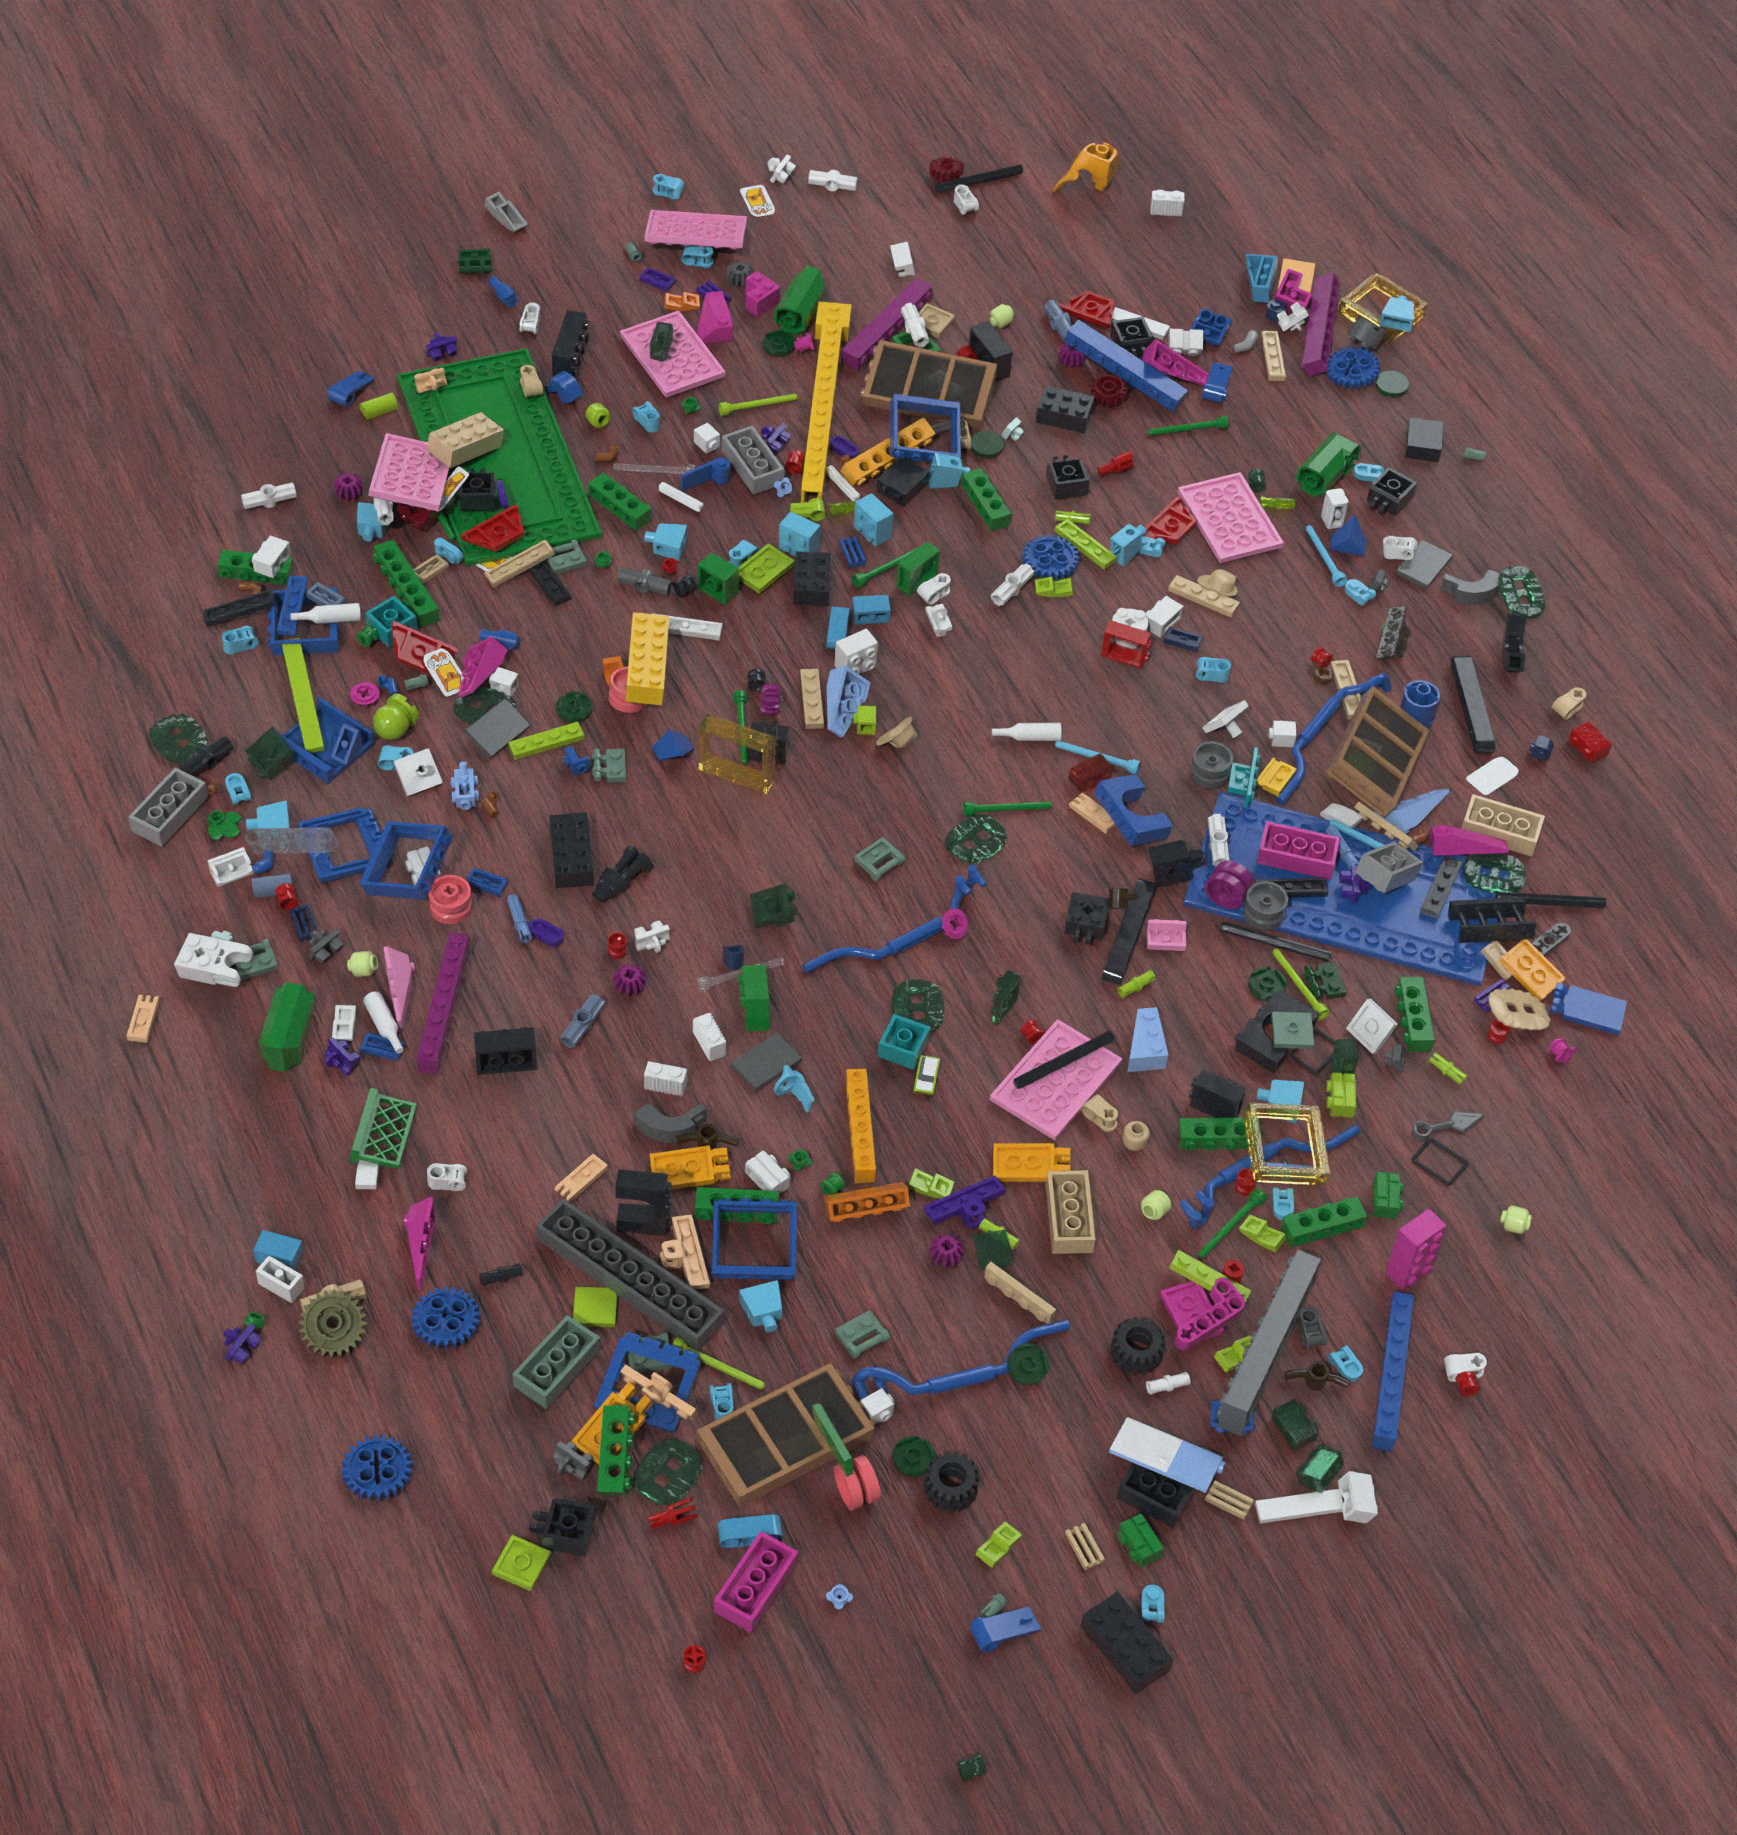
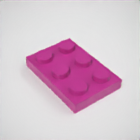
[1160,1281,1224,1340]

